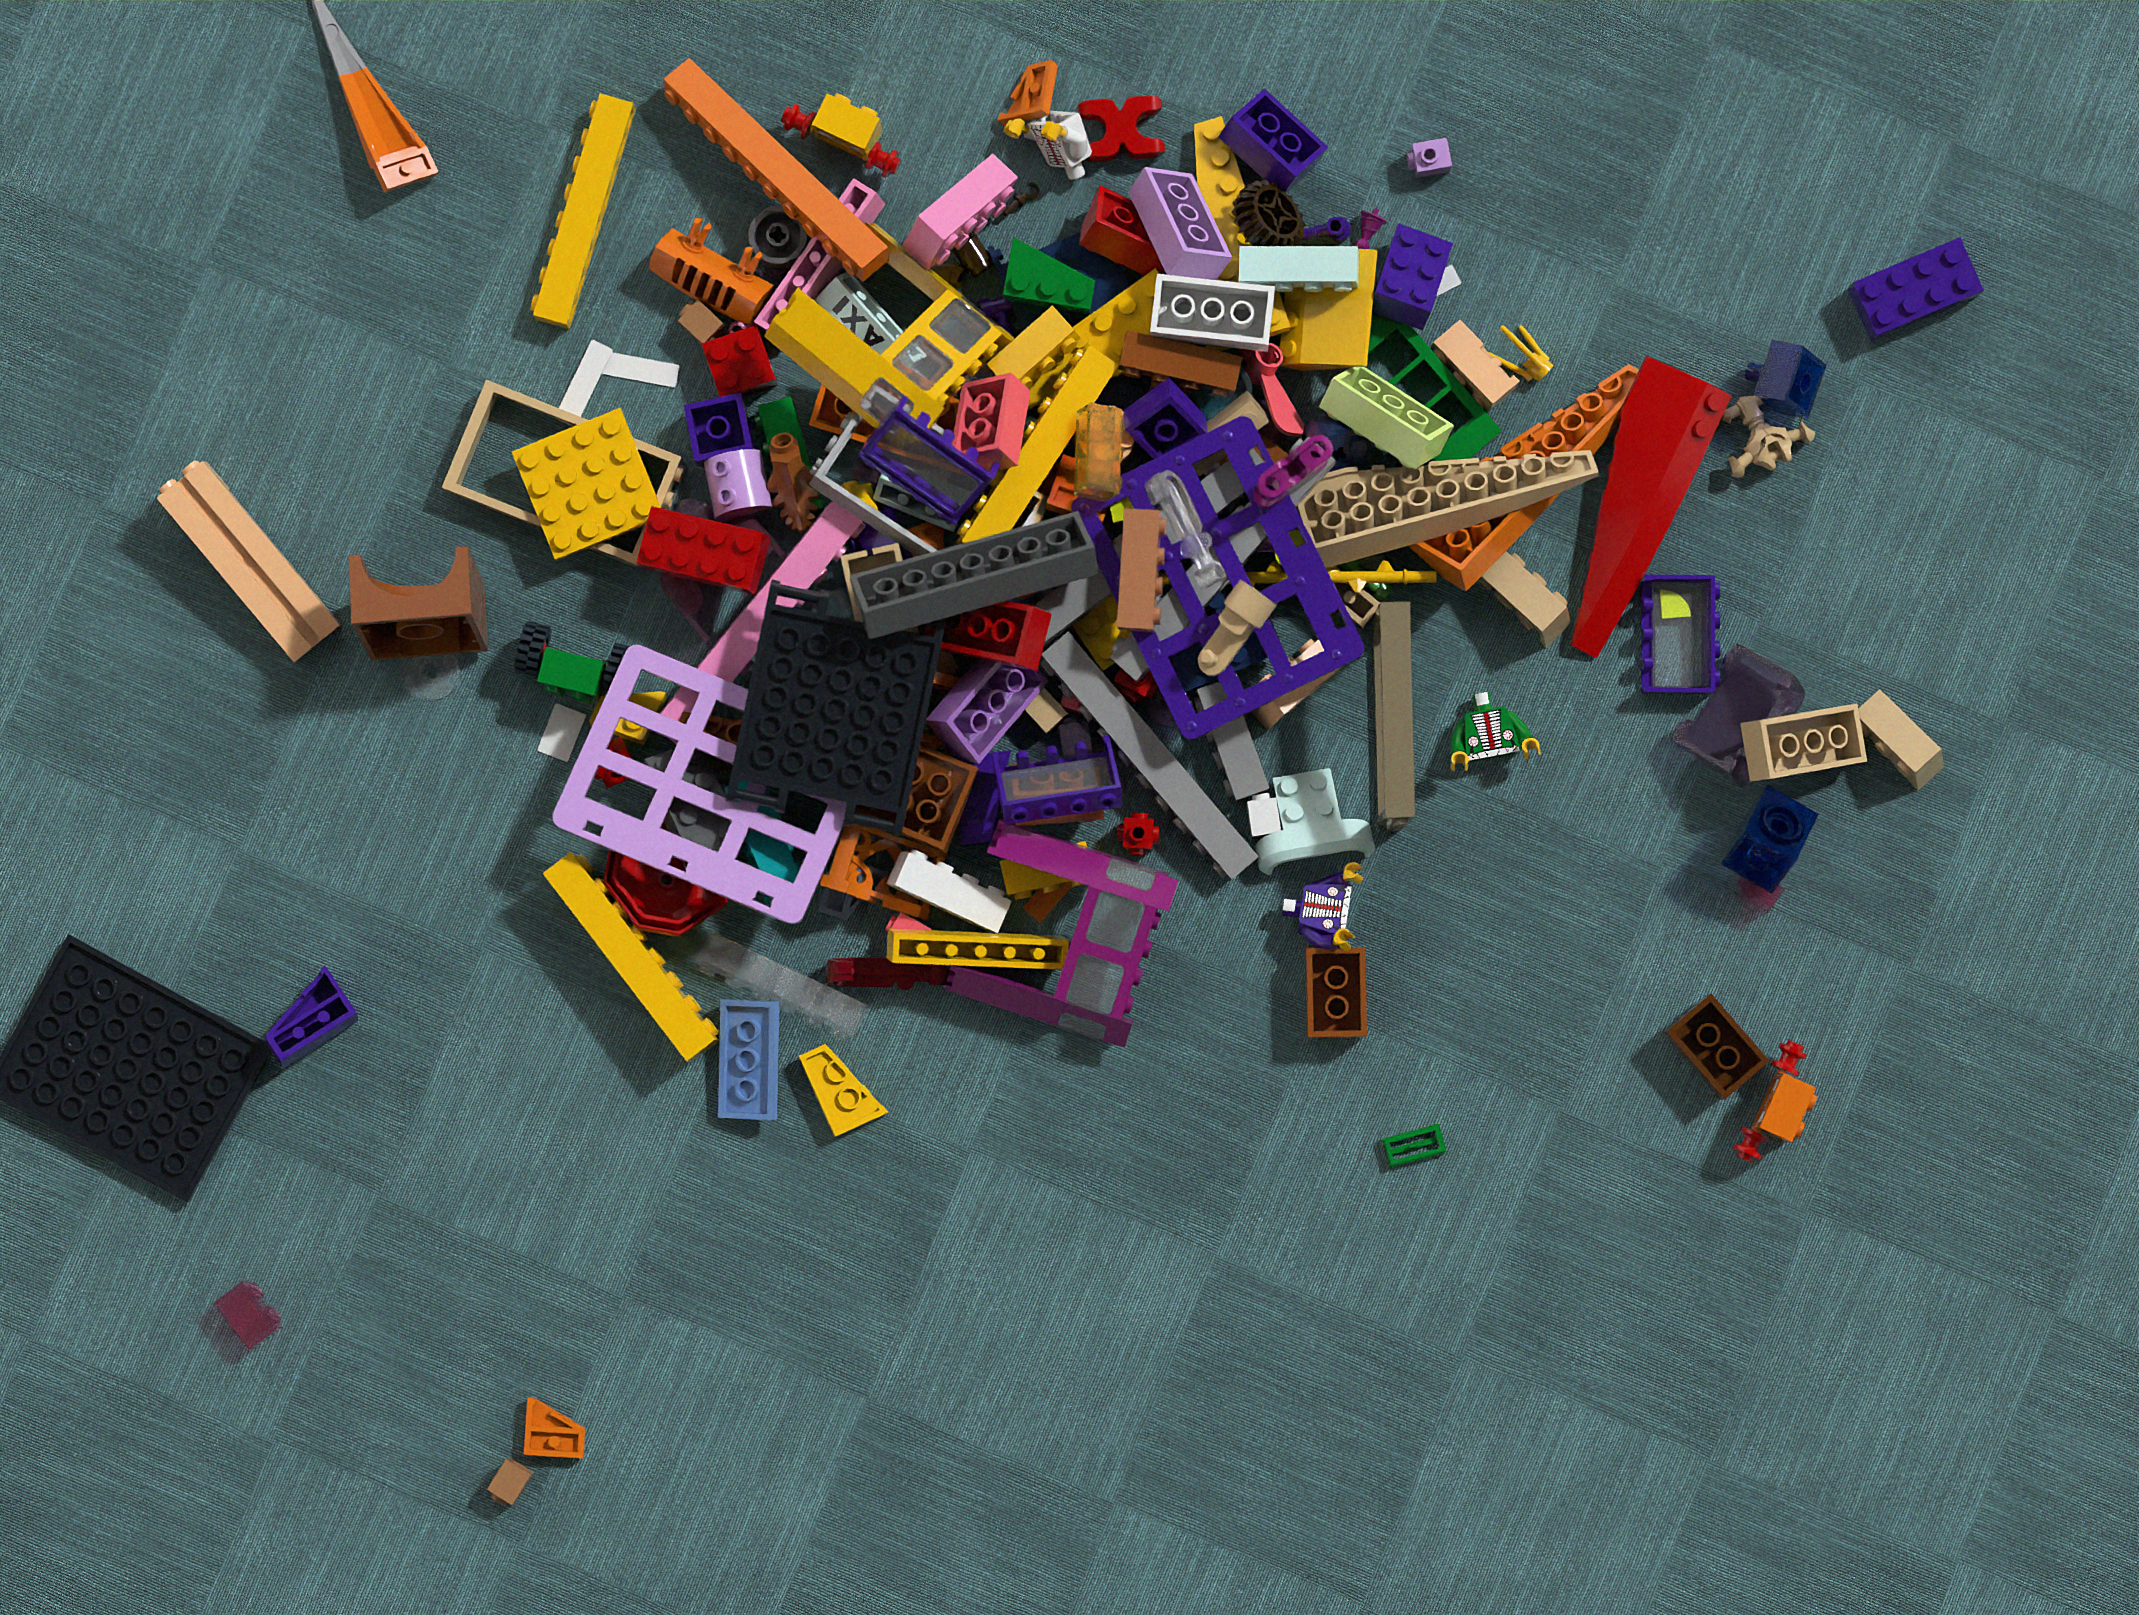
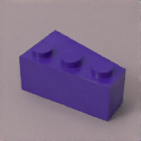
[953,750,1011,847]
[265,965,358,1068]

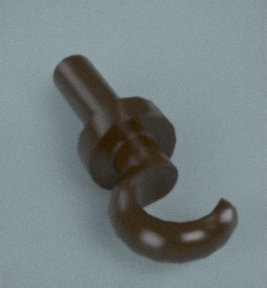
[1002,182,1040,216]

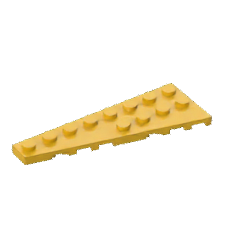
[1194,116,1290,352]
[1027,268,1197,410]

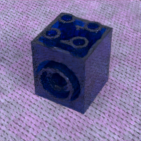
[1721,784,1819,894]

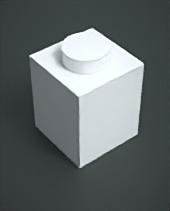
[1246,793,1281,838]

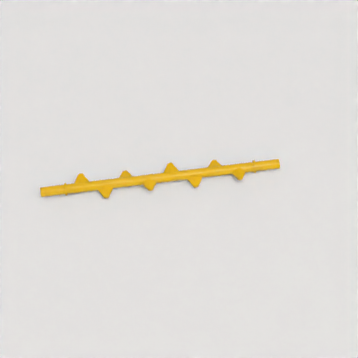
[1158,561,1437,594]

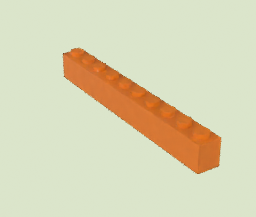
[663,58,889,282]

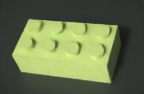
[1319,367,1454,469]

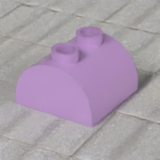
[704,449,772,522]

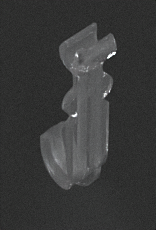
[1145,470,1226,588]

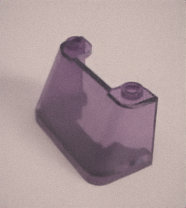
[1672,643,1806,788]

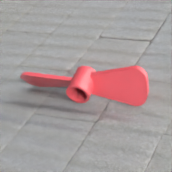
[1236,343,1305,437]

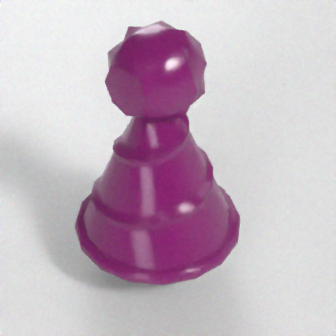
[1354,208,1387,249]

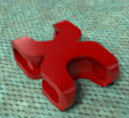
[1077,96,1166,162]

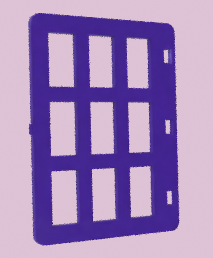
[1071,416,1364,740]

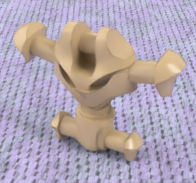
[1721,387,1815,478]

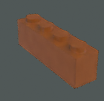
[1118,330,1242,398]

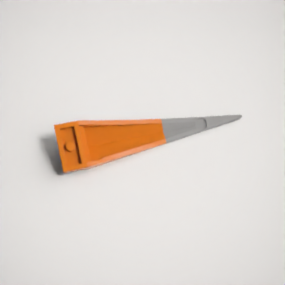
[311,0,438,193]

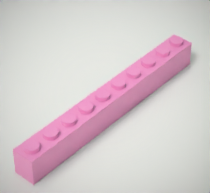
[659,501,866,745]

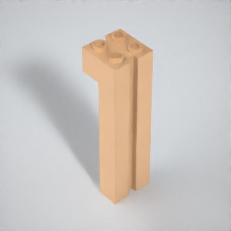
[157,460,341,662]

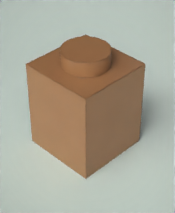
[678,300,725,346]
[487,1457,534,1506]

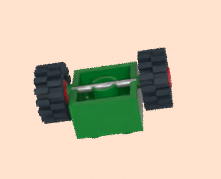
[514,621,630,704]

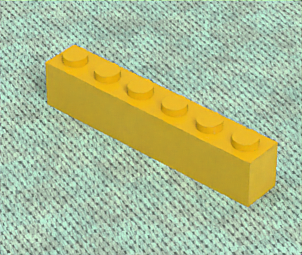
[886,929,1069,969]

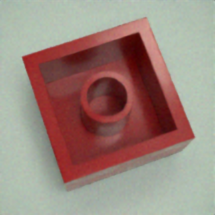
[702,325,778,397]

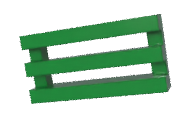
[1382,1123,1447,1167]

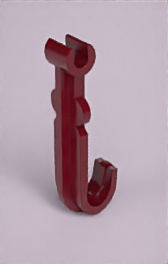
[825,957,947,990]

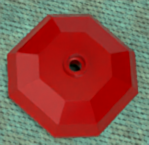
[603,821,728,937]

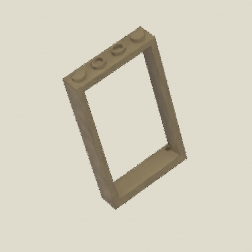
[1373,602,1415,831]

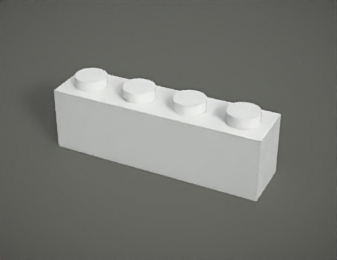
[887,849,1012,933]

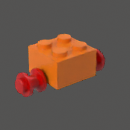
[1733,1040,1817,1163]

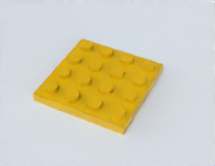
[512,408,661,561]

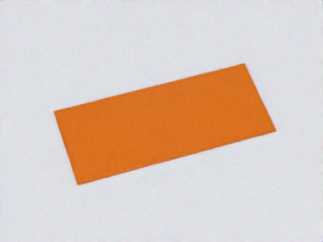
[1022,882,1072,923]

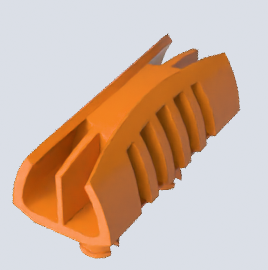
[648,218,775,325]

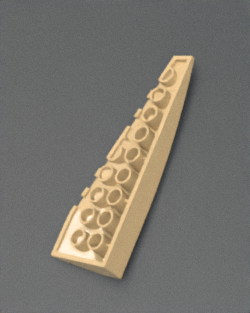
[1297,450,1599,568]

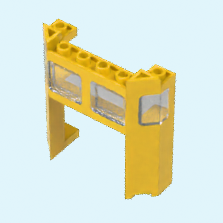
[764,222,1015,449]

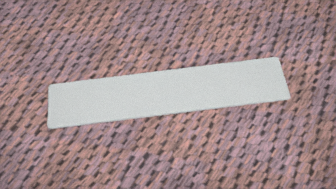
[558,340,613,427]
[601,352,680,388]

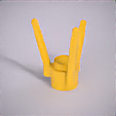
[1488,325,1554,382]

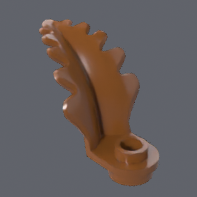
[766,433,819,533]

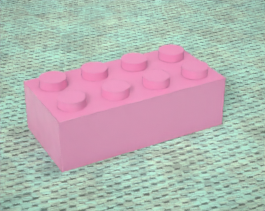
[902,154,1018,270]

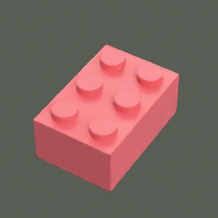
[952,373,1030,476]

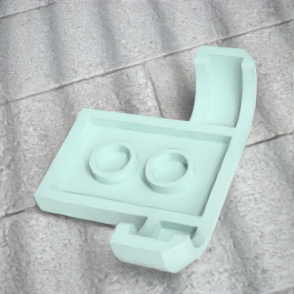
[1255,768,1375,875]

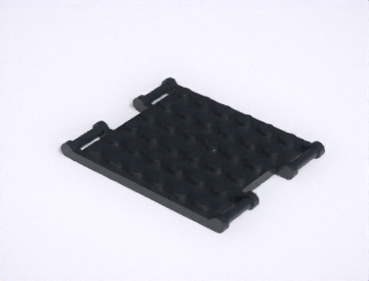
[726,579,947,838]

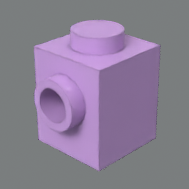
[1407,138,1452,178]

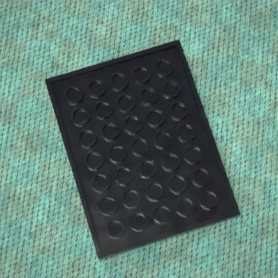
[0,934,272,1202]

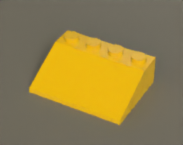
[1280,249,1377,371]

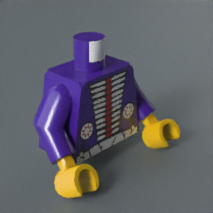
[1282,862,1363,951]

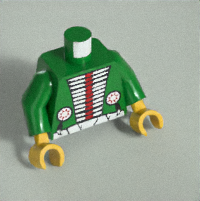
[1449,692,1541,771]

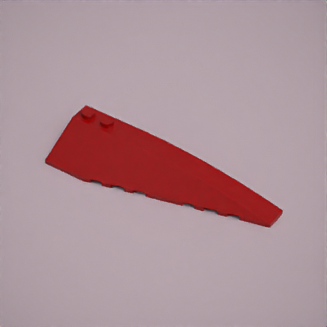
[1570,356,1731,658]

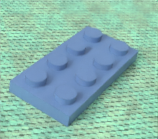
[718,999,779,1120]

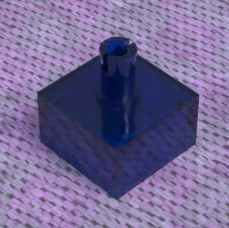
[1745,340,1827,419]

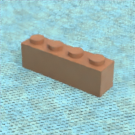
[1117,508,1167,632]

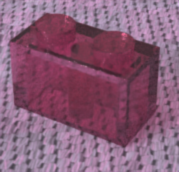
[214,1280,283,1350]

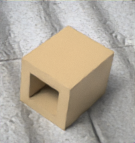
[1024,688,1068,735]

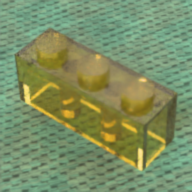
[1074,402,1124,502]

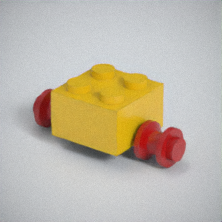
[781,93,901,178]

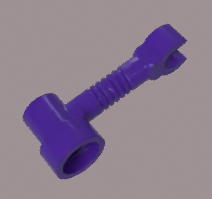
[1301,217,1351,242]
[978,296,1015,338]

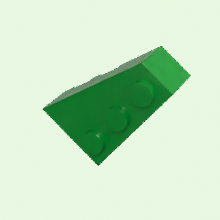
[1003,237,1095,315]

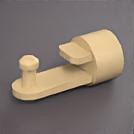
[1198,579,1277,676]

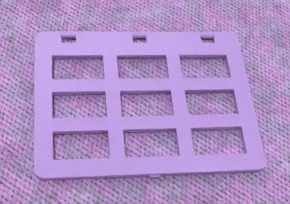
[553,645,847,924]

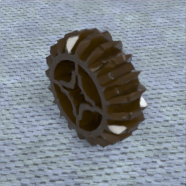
[1231,179,1306,246]

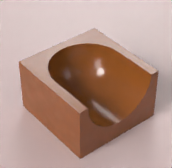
[349,546,488,661]

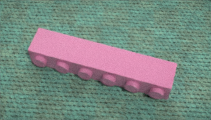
[754,178,885,333]

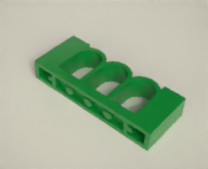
[1368,312,1502,461]

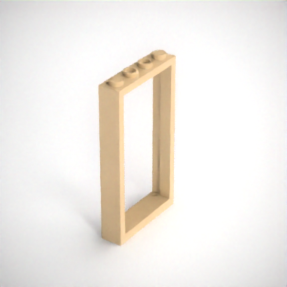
[442,380,686,568]

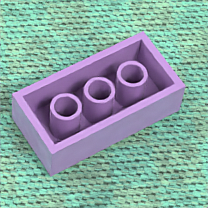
[1128,167,1232,280]

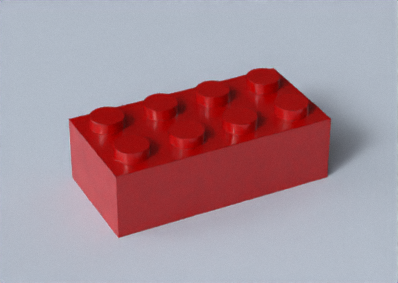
[636,506,770,596]
[924,601,1052,671]

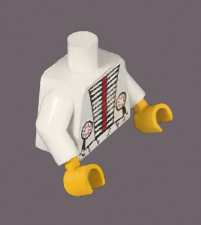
[1004,111,1092,180]

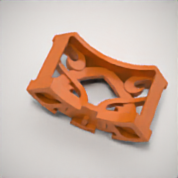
[820,825,947,921]

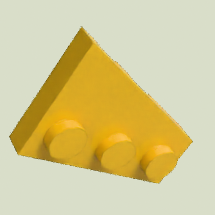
[798,1044,889,1137]

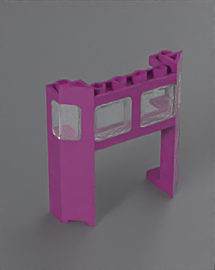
[945,819,1179,1048]

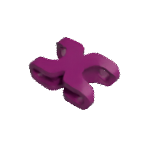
[1253,435,1333,509]

